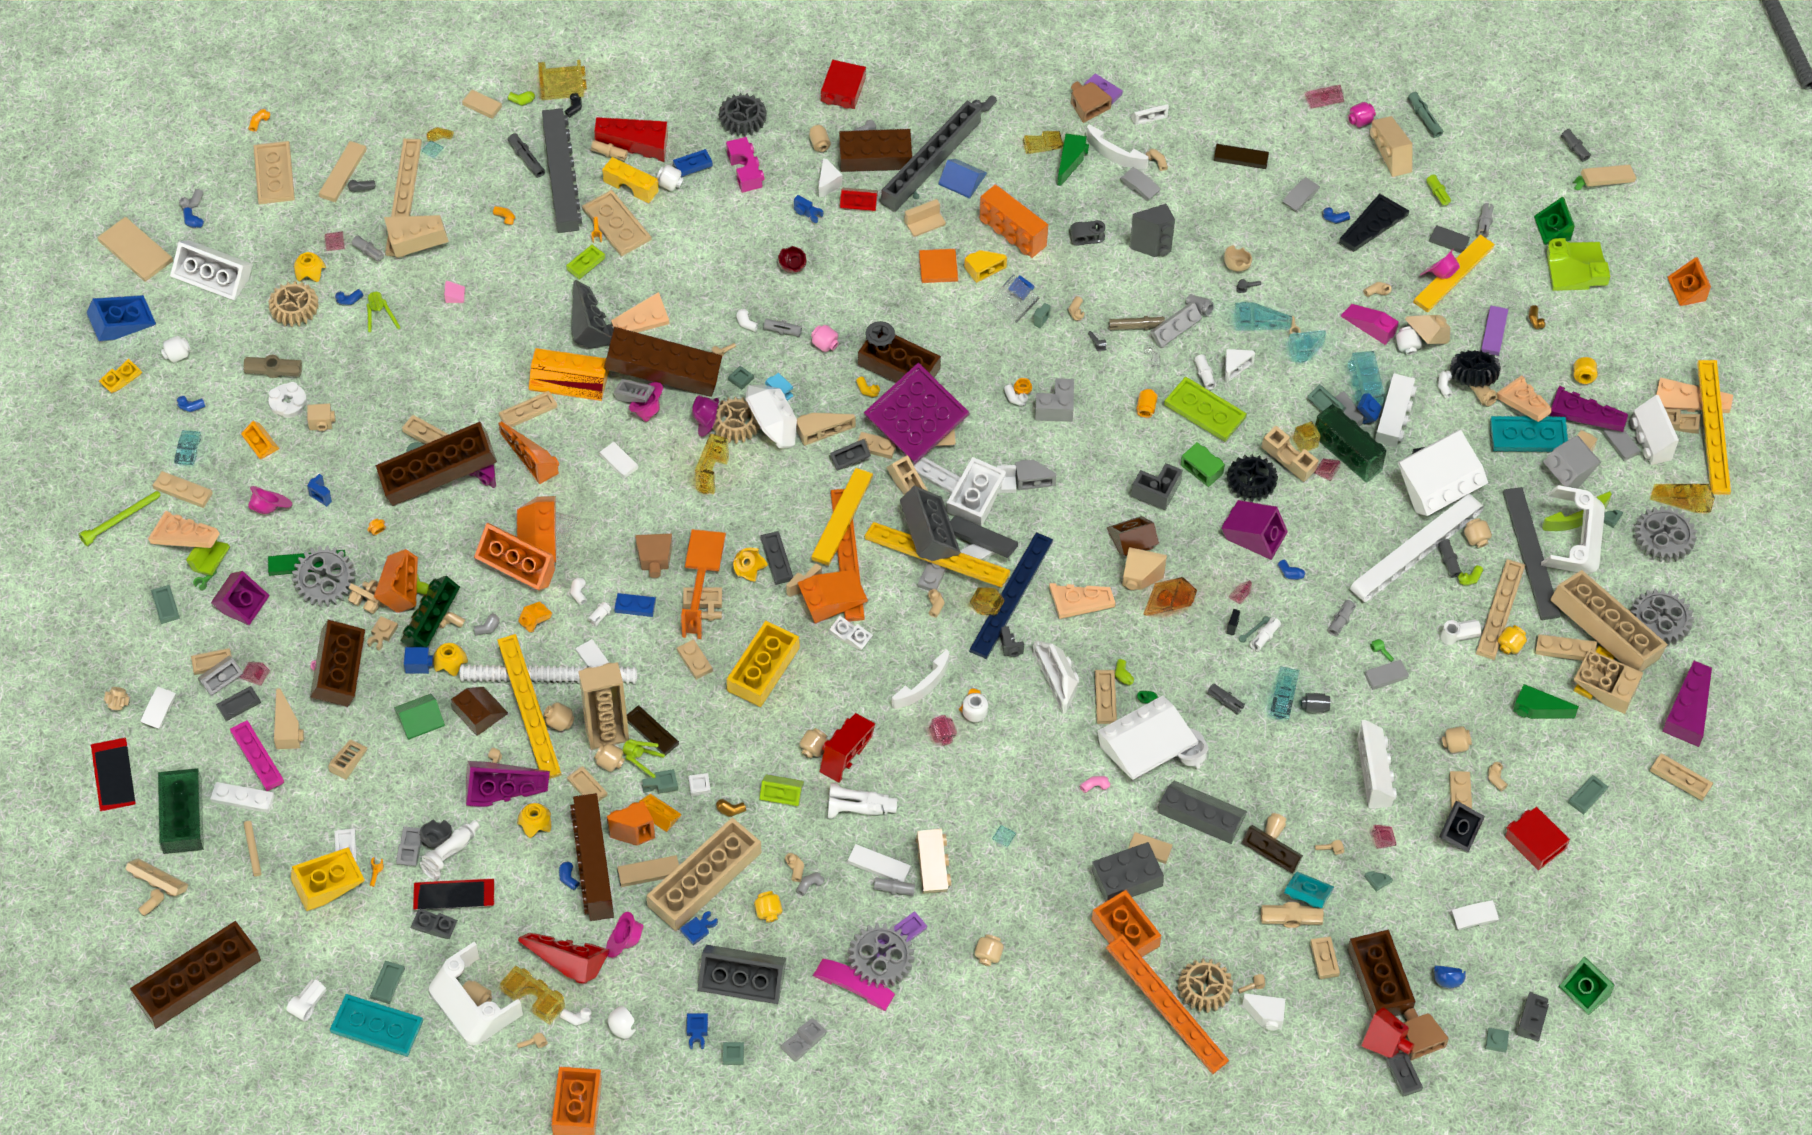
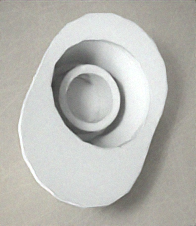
[1178,729,1209,769]

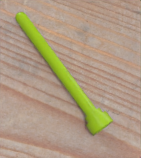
[78,491,161,546]

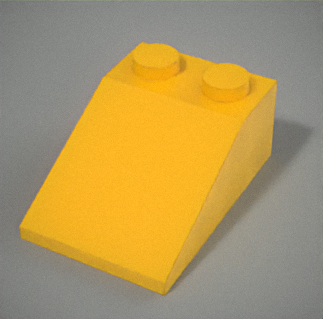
[291,847,365,911]

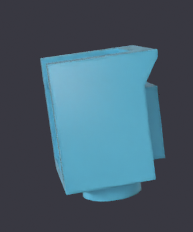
[765,373,793,401]

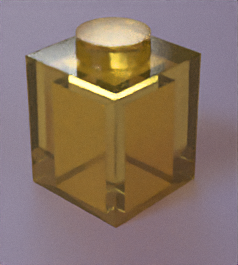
[1293,421,1321,452]
[970,587,1005,615]

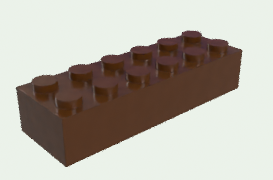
[604,327,723,397]
[375,421,497,506]
[570,793,614,921]
[130,920,261,1029]

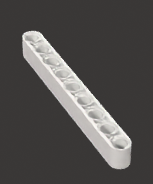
[1350,494,1484,602]

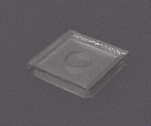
[988,274,1040,324]

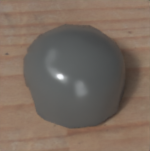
[419,819,452,848]

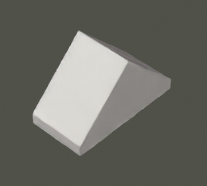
[819,158,842,197]
[1225,349,1255,383]

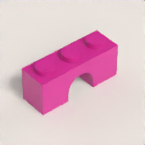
[726,137,765,193]

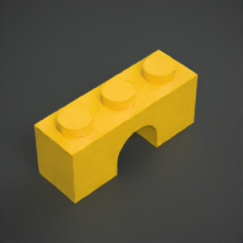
[602,157,659,203]

